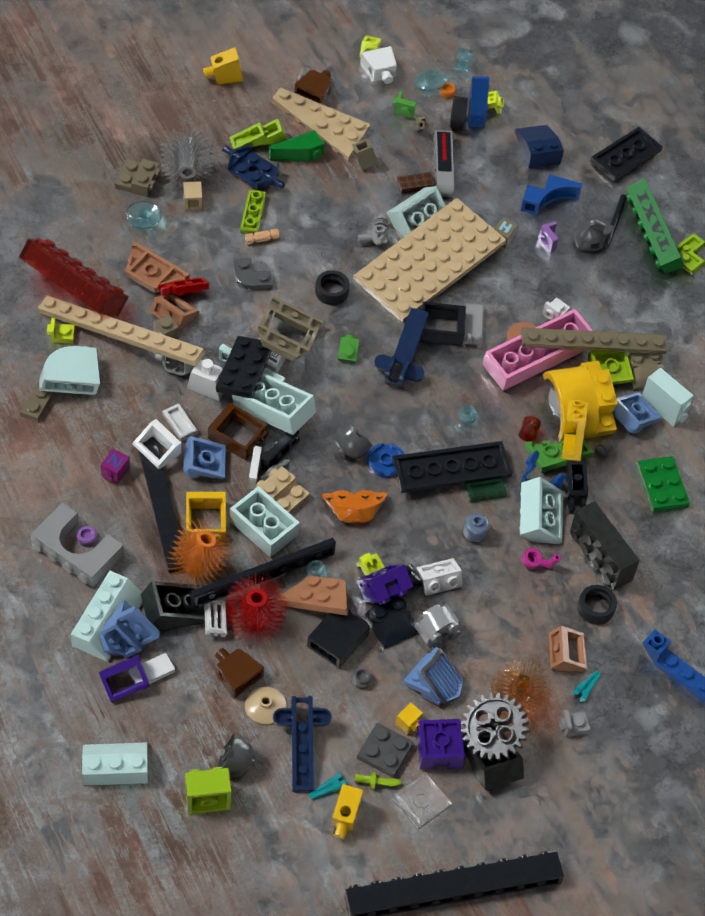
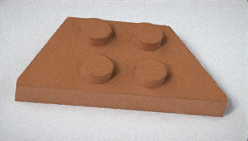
[125,241,190,293]
[277,575,348,615]

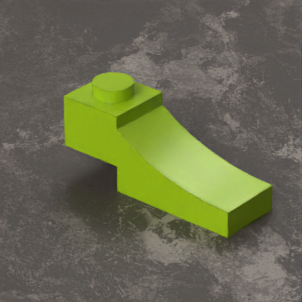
[229,119,287,150]

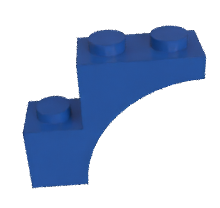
[520,175,583,215]

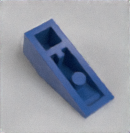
[466,76,489,127]

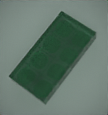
[465,478,508,503]

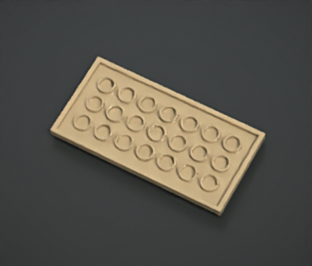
[353,198,506,323]

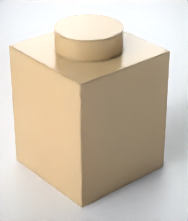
[183,182,202,210]

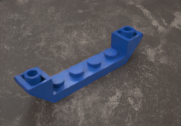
[643,629,705,704]

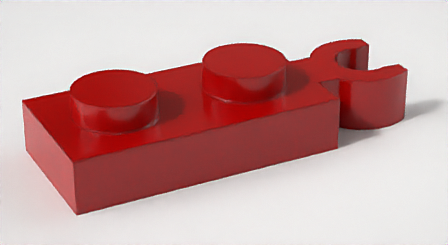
[158,277,209,296]

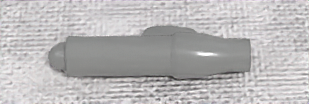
[259,459,290,481]

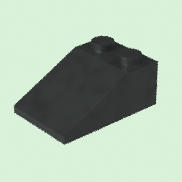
[141,581,212,630]
[462,724,524,791]

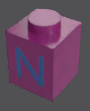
[100,449,130,484]

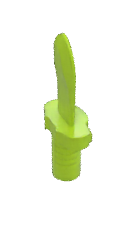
[355,772,402,789]

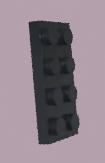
[590,127,663,181]
[216,336,272,399]

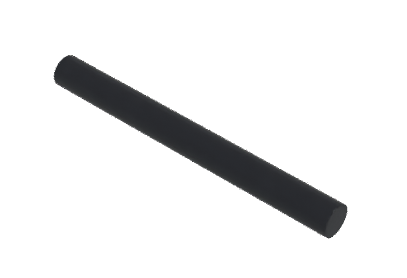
[603,194,627,248]

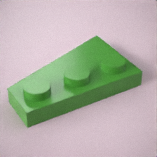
[525,439,593,473]

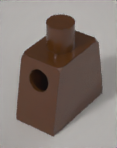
[294,70,332,105]
[215,648,264,699]

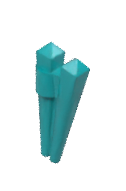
[572,671,601,702]
[308,773,348,800]

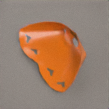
[321,490,388,523]

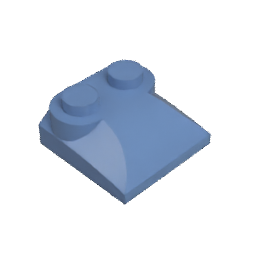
[613,392,662,433]
[183,436,226,479]

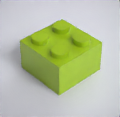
[185,767,231,814]

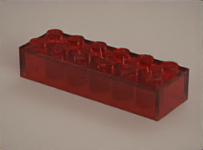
[19,238,129,316]

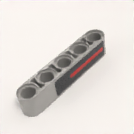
[434,130,454,197]

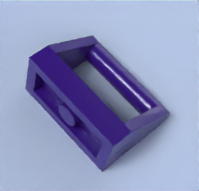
[98,654,150,703]

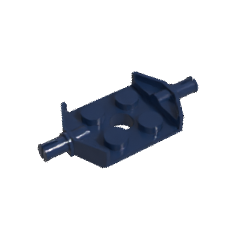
[222,145,286,190]

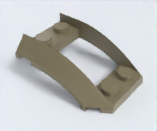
[258,296,323,361]

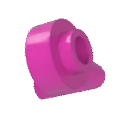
[521,548,561,569]

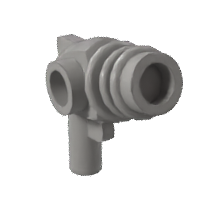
[358,214,388,245]

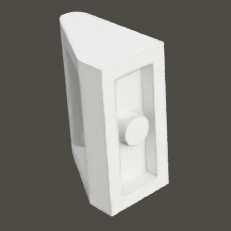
[133,419,181,469]

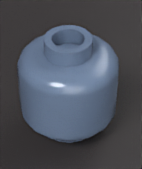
[463,513,490,542]

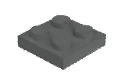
[357,722,414,778]

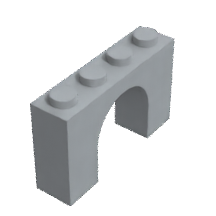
[30,503,124,587]

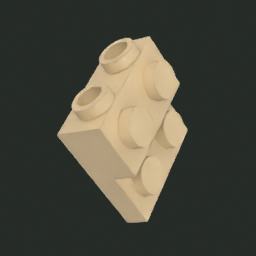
[255,466,310,514]

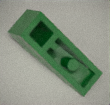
[268,130,324,161]

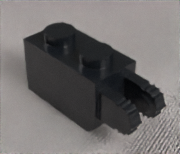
[564,461,588,514]

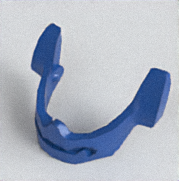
[521,451,565,488]

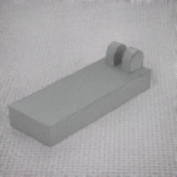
[463,303,483,348]

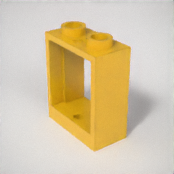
[186,492,226,543]

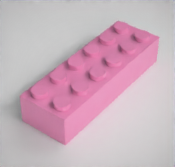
[482,309,593,391]

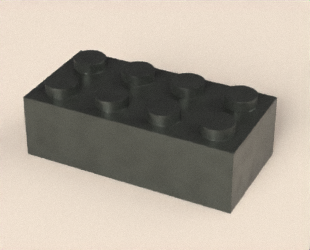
[570,501,640,590]

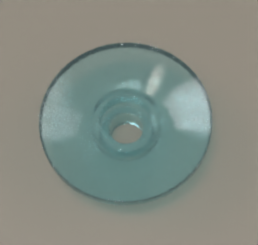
[414,70,447,91]
[126,201,161,229]

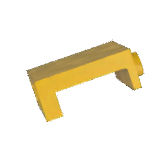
[561,400,588,461]

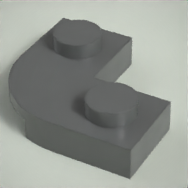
[233,258,273,290]

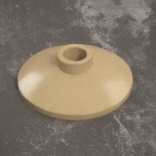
[245,687,286,725]

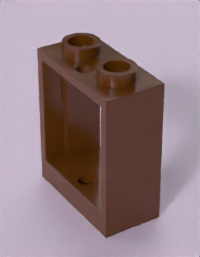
[208,402,268,460]

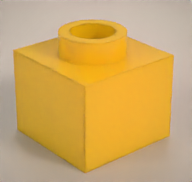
[395,702,423,736]

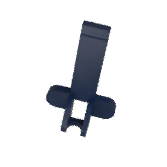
[374,307,429,389]
[273,696,332,791]

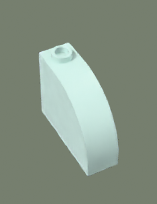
[39,346,100,395]

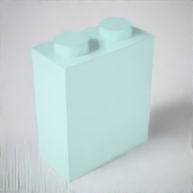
[642,368,694,427]

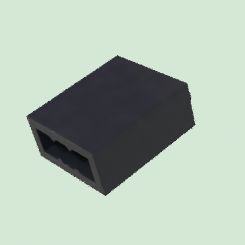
[307,609,370,669]

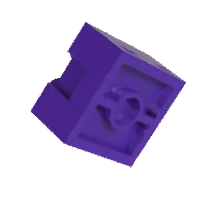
[356,564,413,605]
[416,719,464,769]

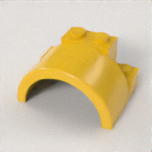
[543,361,618,442]

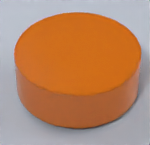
[439,82,456,99]

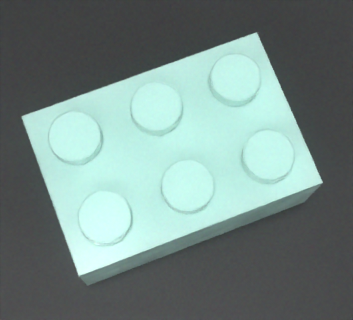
[229,486,300,558]

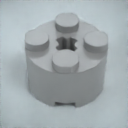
[414,603,461,649]

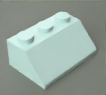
[387,186,445,237]
[519,477,563,544]
[82,743,148,786]

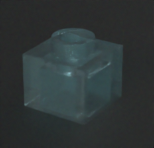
[454,47,475,72]

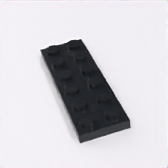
[392,441,512,493]

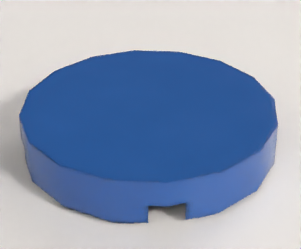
[367,443,404,478]

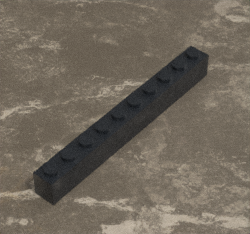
[344,851,564,916]

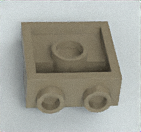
[114,159,161,197]

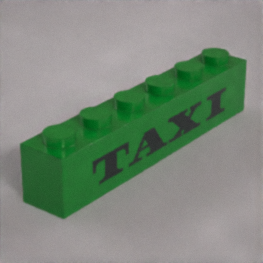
[626,179,684,275]

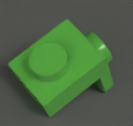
[392,91,417,119]
[338,334,359,362]

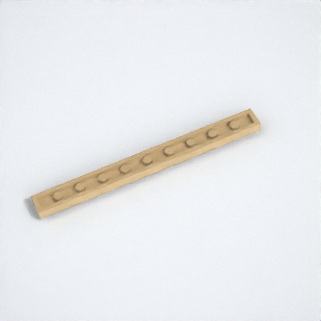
[37,296,205,367]

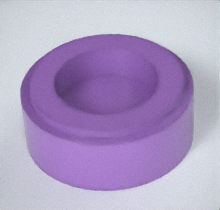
[77,526,97,547]

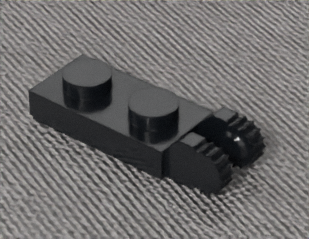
[260,430,300,472]

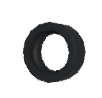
[450,96,468,129]
[315,270,350,305]
[577,585,617,625]

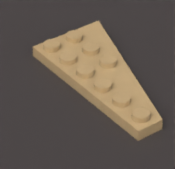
[272,87,371,162]

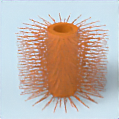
[167,517,235,589]

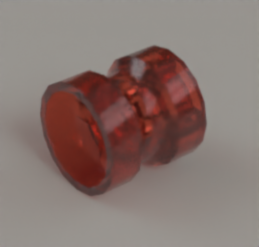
[518,416,541,442]

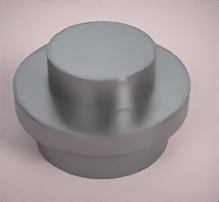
[352,668,372,688]

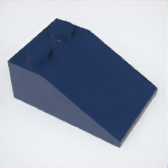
[515,125,564,168]

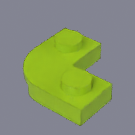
[676,233,705,275]

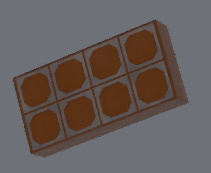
[397,172,435,193]

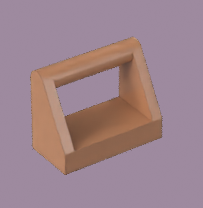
[150,293,199,331]
[548,625,587,672]

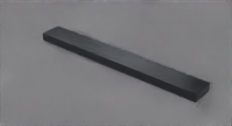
[138,437,185,573]
[190,538,336,608]

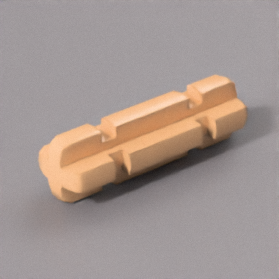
[245,229,280,245]

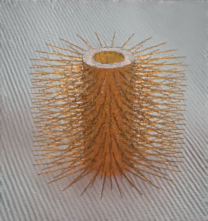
[488,657,553,729]

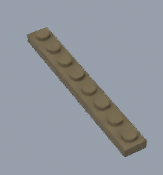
[521,327,667,354]

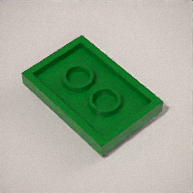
[636,456,690,512]

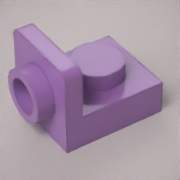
[538,221,559,253]

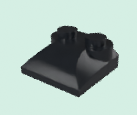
[365,597,419,649]

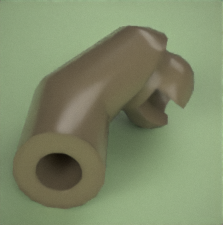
[414,116,427,131]

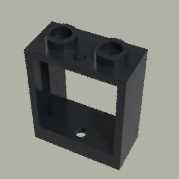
[418,302,466,346]

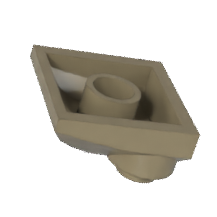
[628,353,665,391]

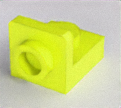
[360,36,382,57]
[487,91,504,114]
[47,318,75,344]
[356,552,384,576]

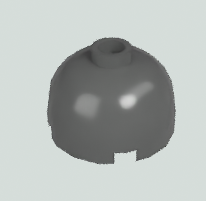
[334,422,372,458]
[217,734,255,778]

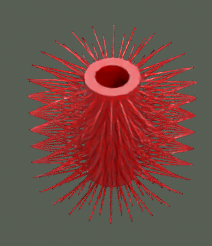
[226,573,287,646]

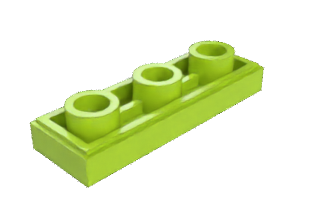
[240,190,266,235]

